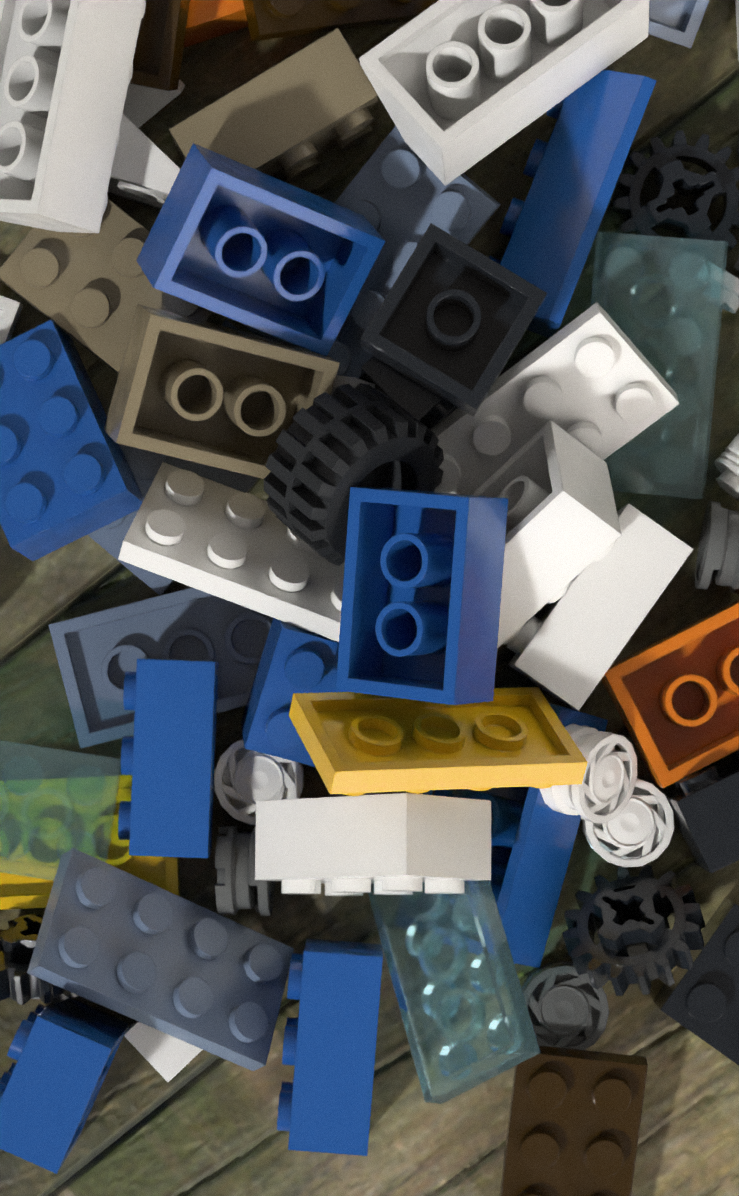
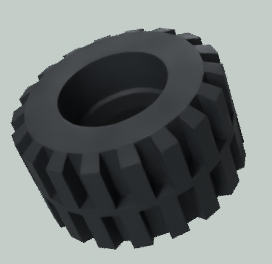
[264,383,444,566]

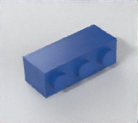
[118,659,219,858]

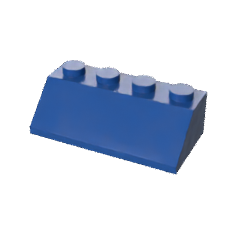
[489,70,657,338]
[398,703,608,968]

